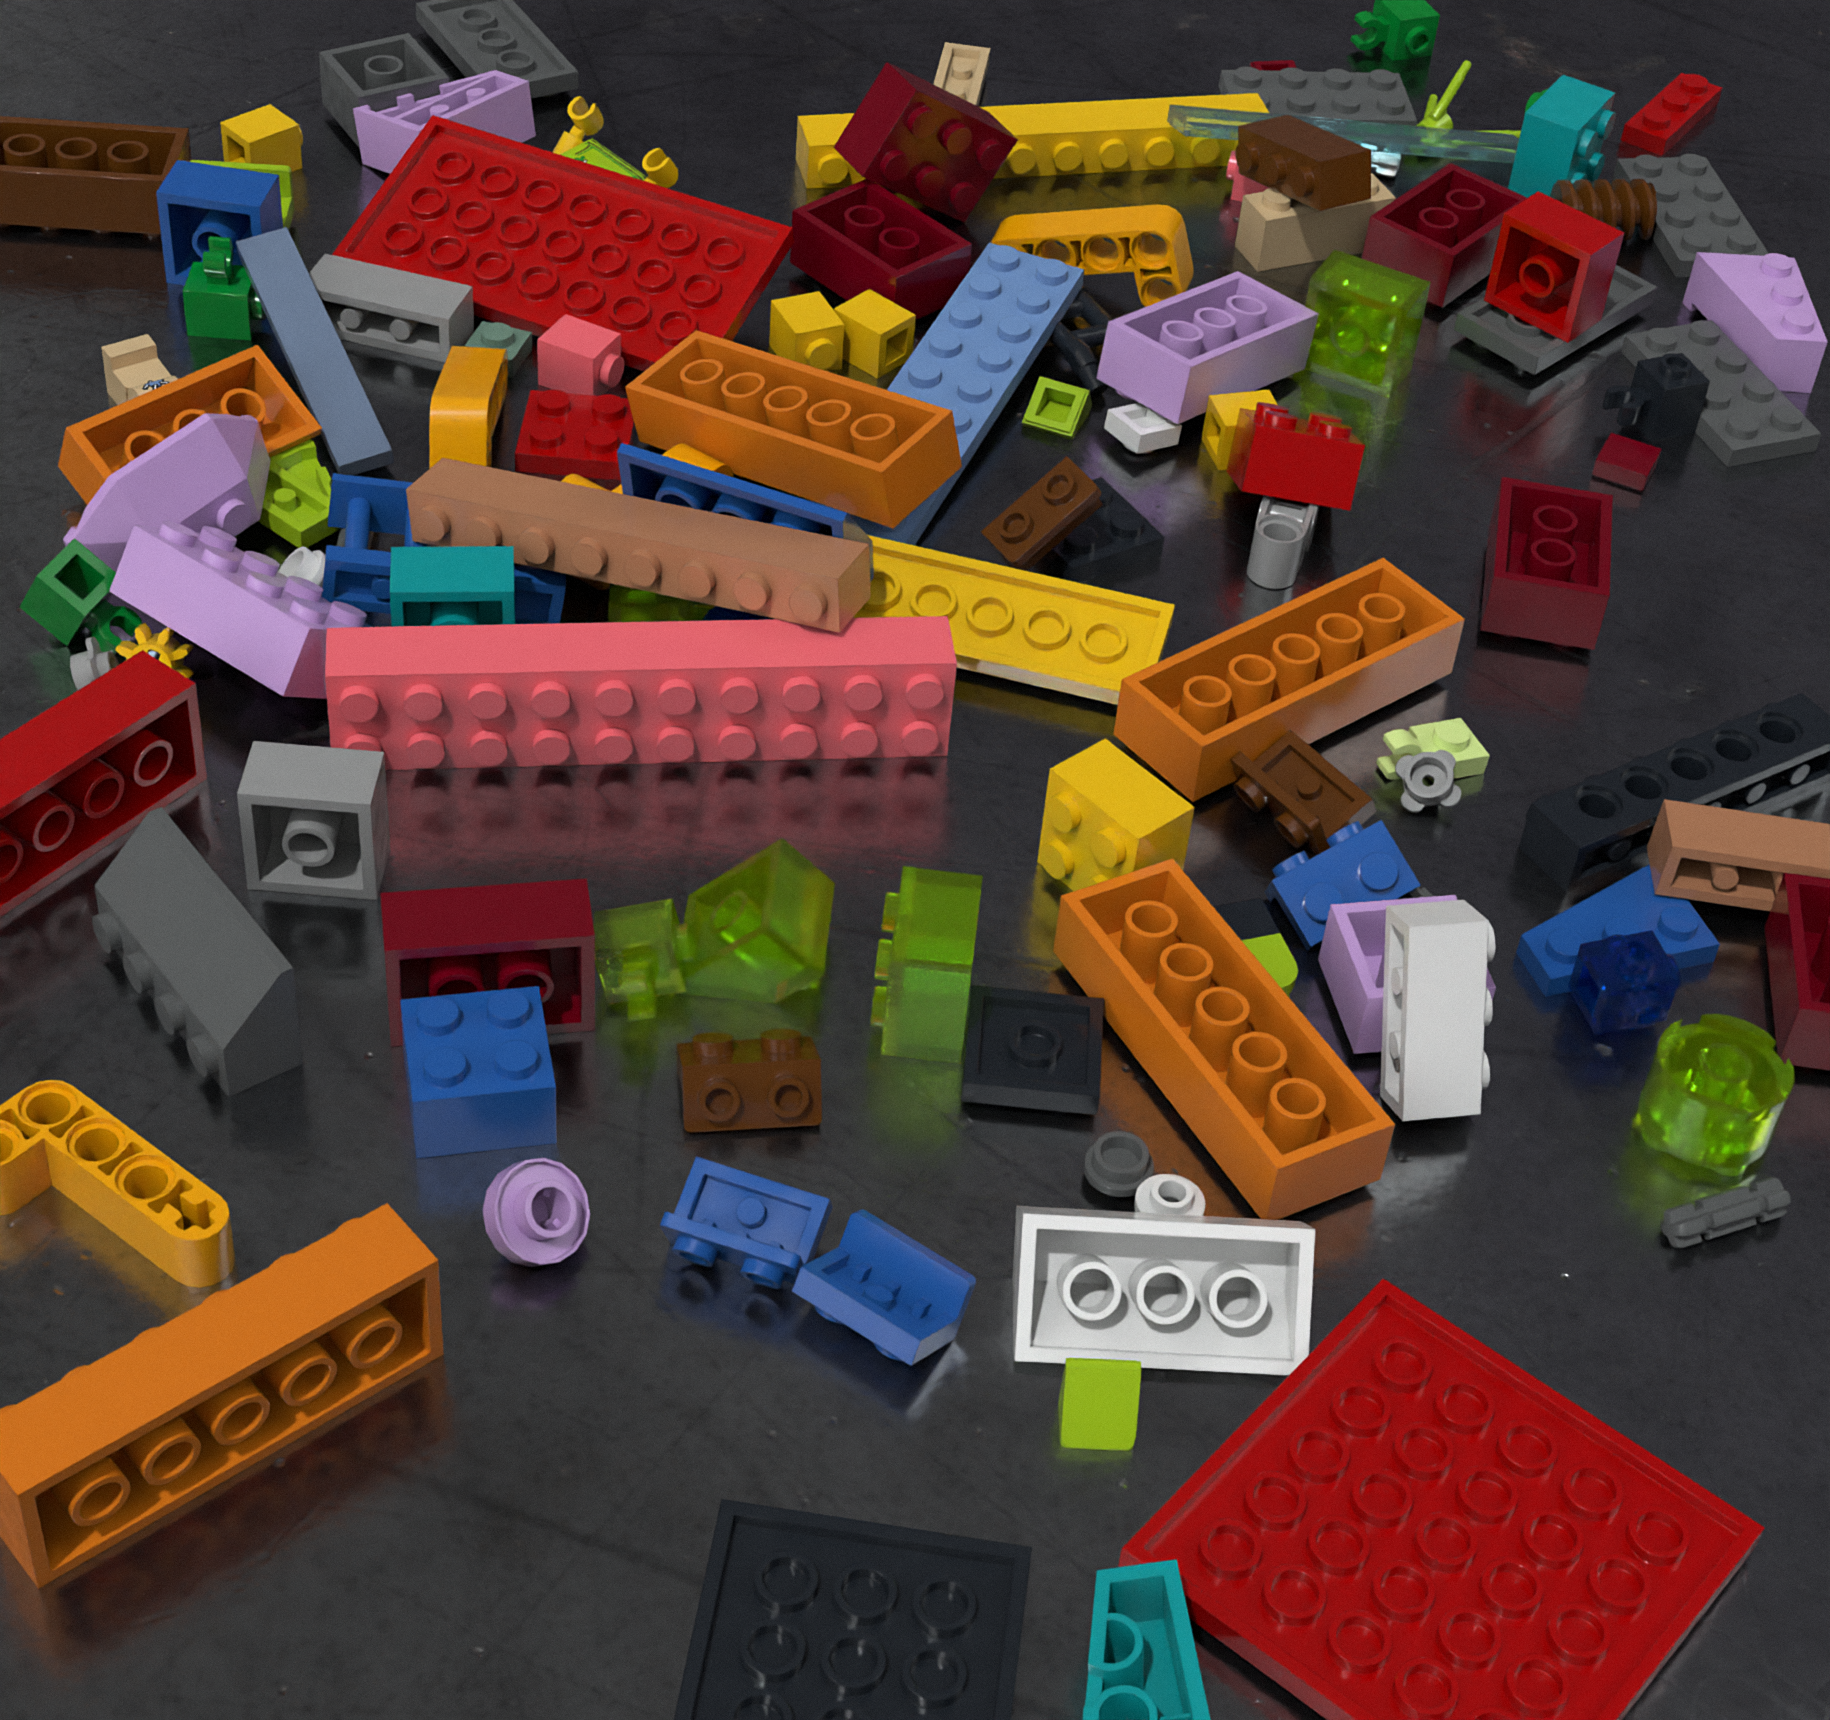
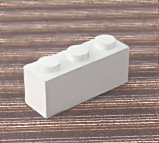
[1380,900,1495,1121]

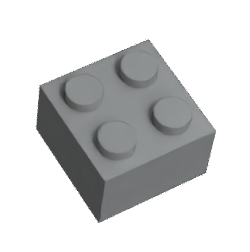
[237,741,390,900]

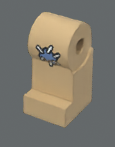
[101,334,178,405]

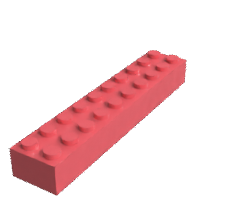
[325,616,957,770]

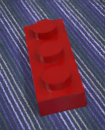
[1621,73,1722,156]

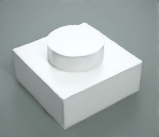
[1104,403,1182,454]

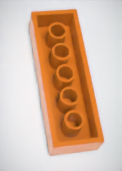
[625,330,962,529]
[1113,558,1465,802]
[1053,858,1395,1220]
[0,1203,444,1589]

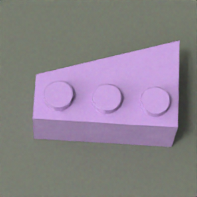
[353,70,536,174]
[1682,252,1827,393]

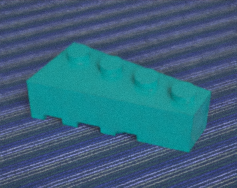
[1083,1559,1211,1720]

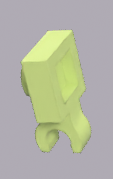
[1376,718,1490,783]

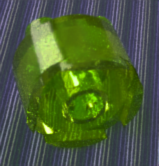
[1638,1014,1795,1176]

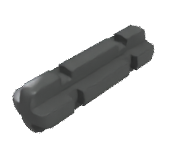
[1660,1177,1791,1249]

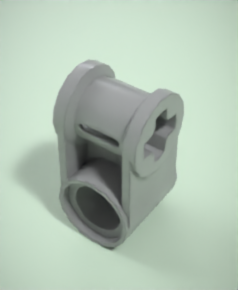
[1247,495,1320,589]

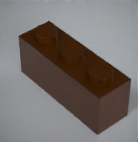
[1235,115,1371,211]

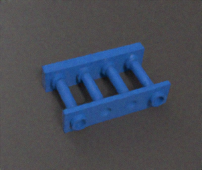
[321,473,566,624]

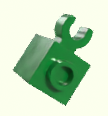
[1350,0,1440,61]
[183,236,266,341]
[19,538,143,655]

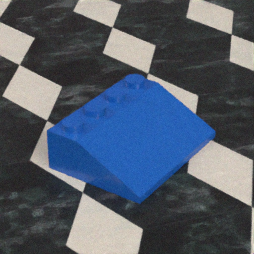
[617,443,874,618]

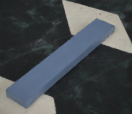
[236,227,394,475]

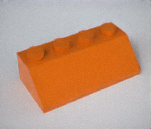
[58,345,322,505]

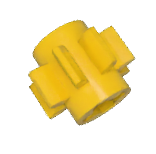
[115,623,194,679]

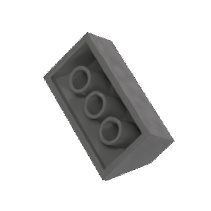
[92,807,303,1097]

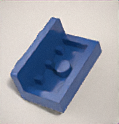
[1264,820,1421,951]
[659,1156,833,1289]
[792,1209,976,1366]

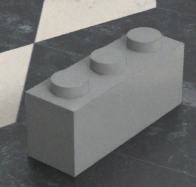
[309,254,474,363]

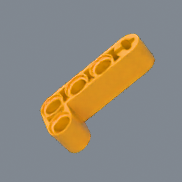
[990,204,1194,307]
[429,346,508,468]
[0,1080,236,1288]

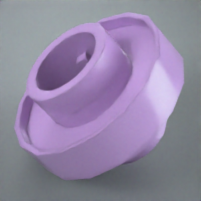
[483,1158,590,1267]

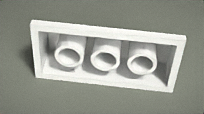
[1012,1206,1315,1375]

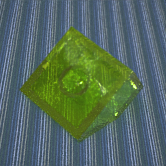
[672,838,835,1003]

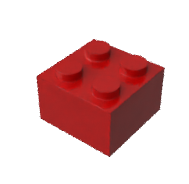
[1484,191,1624,343]
[1226,402,1365,511]

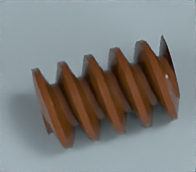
[1550,179,1657,240]

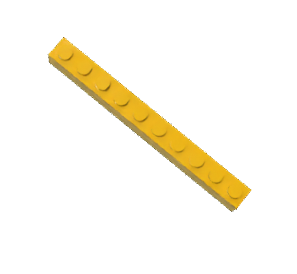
[796,93,1272,189]

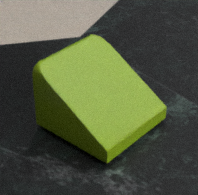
[1022,376,1092,440]
[1058,1357,1141,1451]

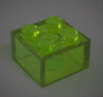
[1305,249,1431,399]
[870,866,983,1064]

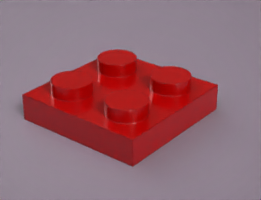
[515,389,636,481]

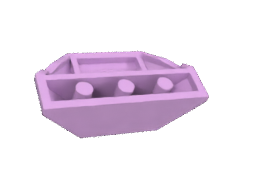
[63,413,270,572]

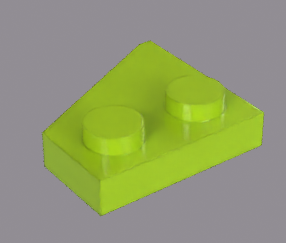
[258,439,340,548]

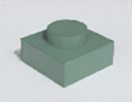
[465,321,532,378]

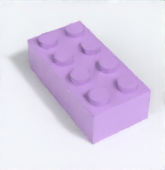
[1096,271,1319,424]
[109,521,372,699]

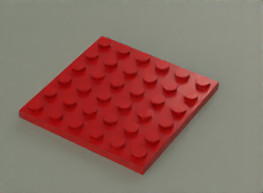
[1118,1278,1765,1720]

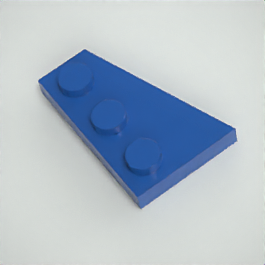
[1516,864,1720,997]

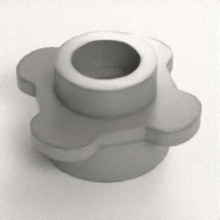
[70,636,119,690]
[1395,750,1461,813]

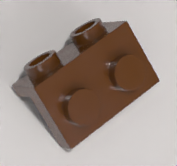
[981,456,1103,571]
[1230,730,1377,855]
[676,1028,822,1132]

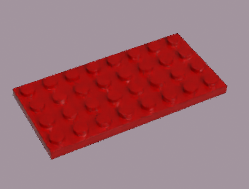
[332,115,794,371]

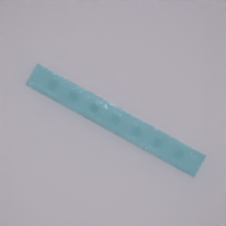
[1167,105,1519,163]

